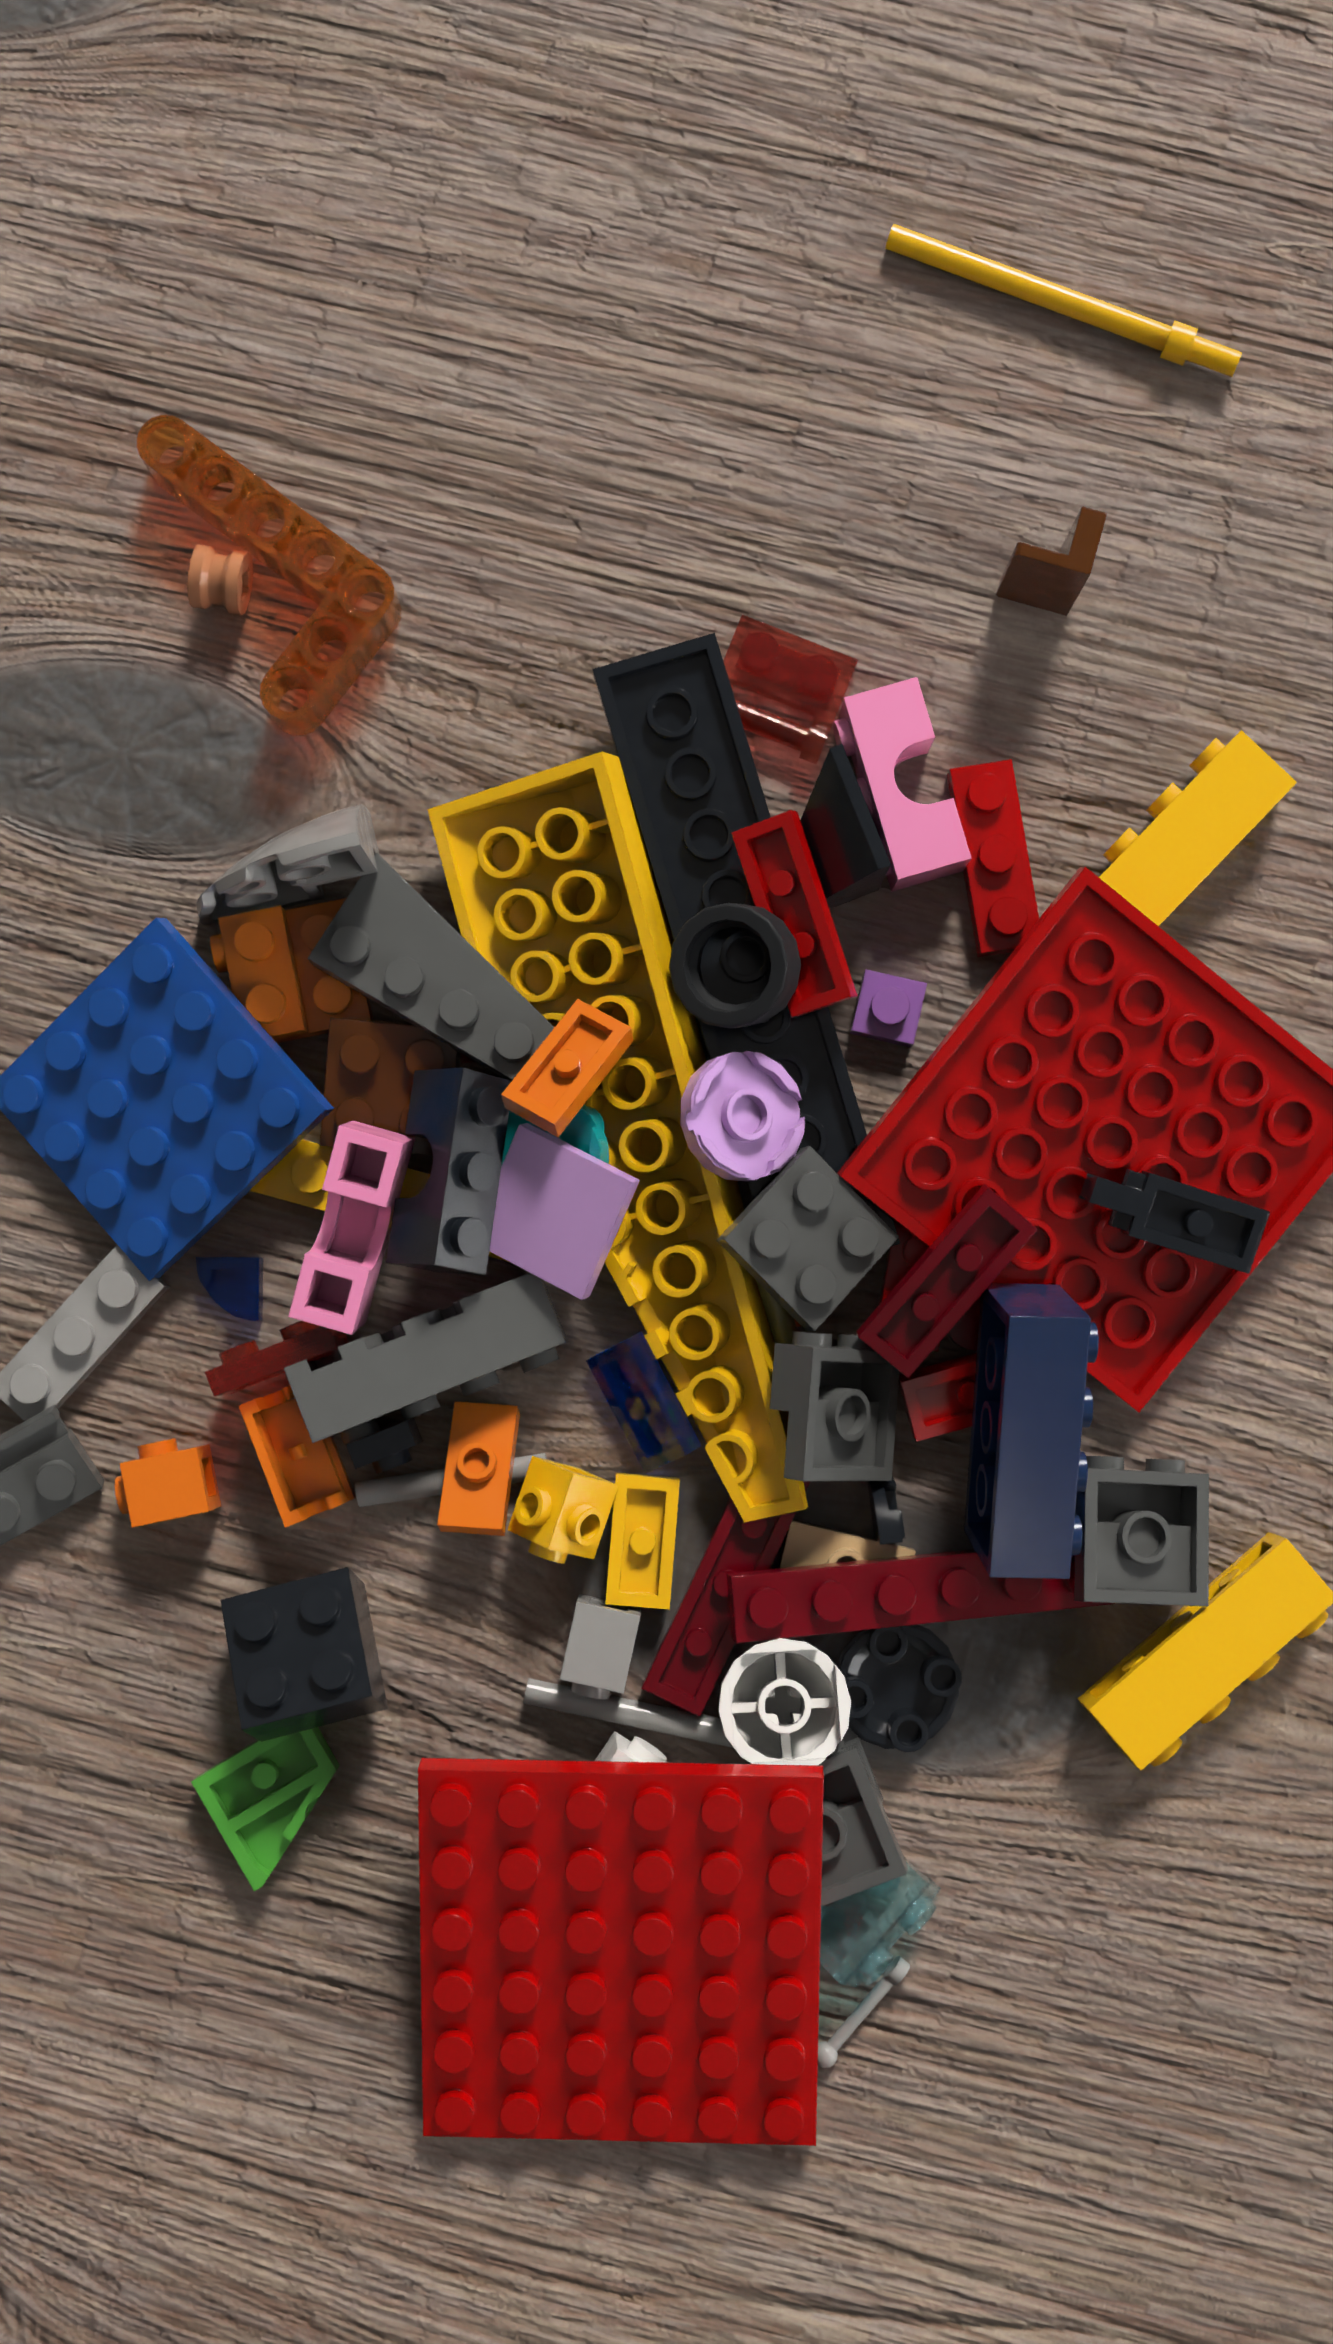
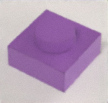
[850,969,927,1048]

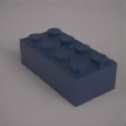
[964,1283,1099,1579]

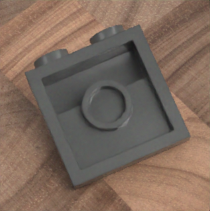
[770,1331,900,1481]
[1074,1456,1209,1606]
[819,1737,908,1907]

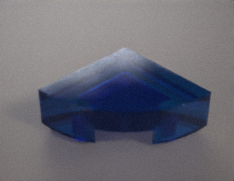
[196,1257,264,1321]

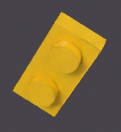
[605,1473,680,1610]

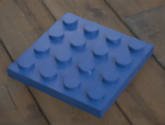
[0,917,334,1281]

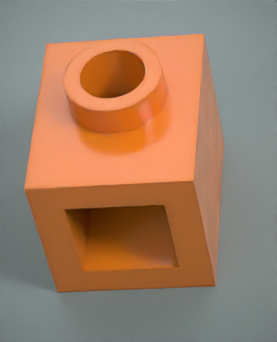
[115,1438,222,1528]

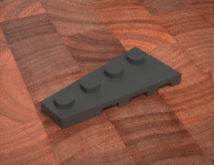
[308,852,554,1081]

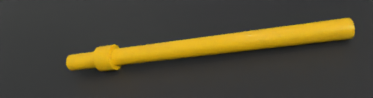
[885,224,1242,377]

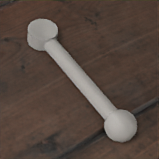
[818,1956,910,2068]

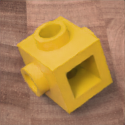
[507,1456,619,1564]

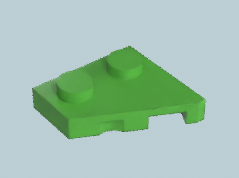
[191,1727,340,1891]

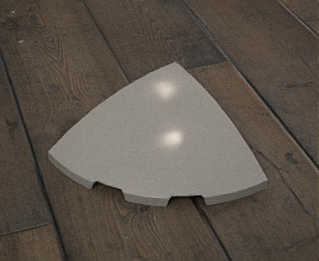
[197,804,379,925]

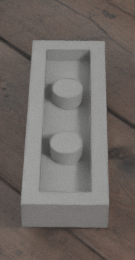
[0,1245,170,1421]

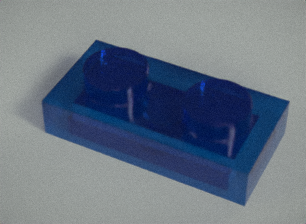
[586,1331,702,1474]

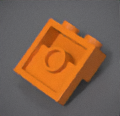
[210,898,373,1043]

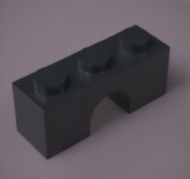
[386,1068,511,1275]

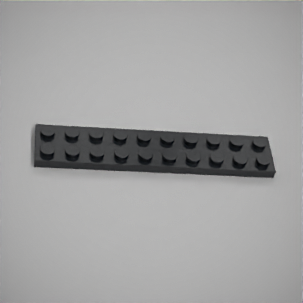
[592,633,900,1247]

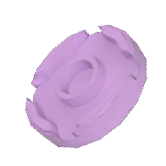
[680,1051,805,1182]

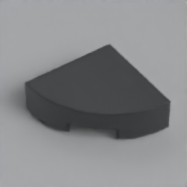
[867,1476,905,1545]

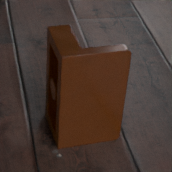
[996,506,1107,616]

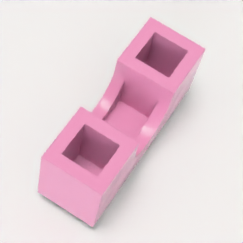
[833,677,972,892]
[288,1121,415,1335]

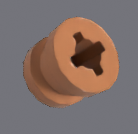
[187,544,253,615]

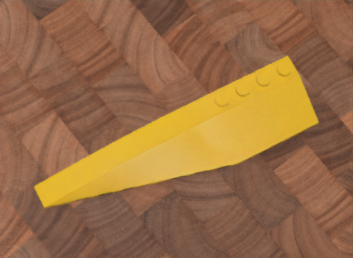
[427,751,808,1523]

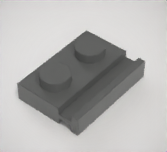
[0,1404,104,1546]

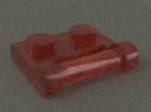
[723,614,858,765]

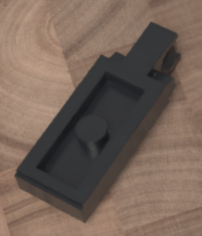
[1079,1169,1270,1274]

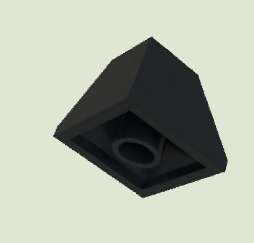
[800,744,891,909]

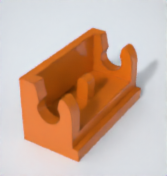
[238,1385,356,1528]

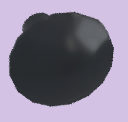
[836,1625,962,1752]

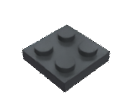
[716,1146,899,1331]

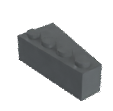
[284,1273,568,1445]

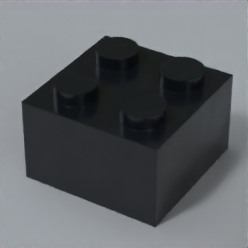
[220,1567,388,1742]

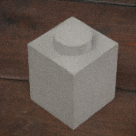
[559,1594,641,1700]

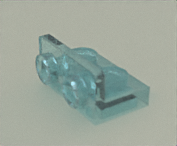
[820,1857,941,1987]

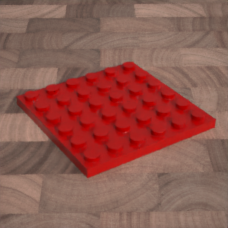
[837,867,1333,1413]
[418,1758,824,2146]

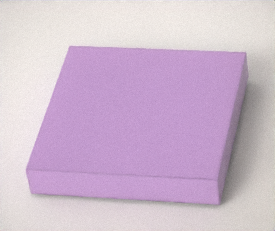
[489,1123,640,1300]

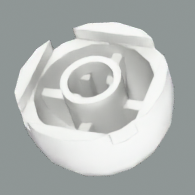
[718,1638,851,1765]

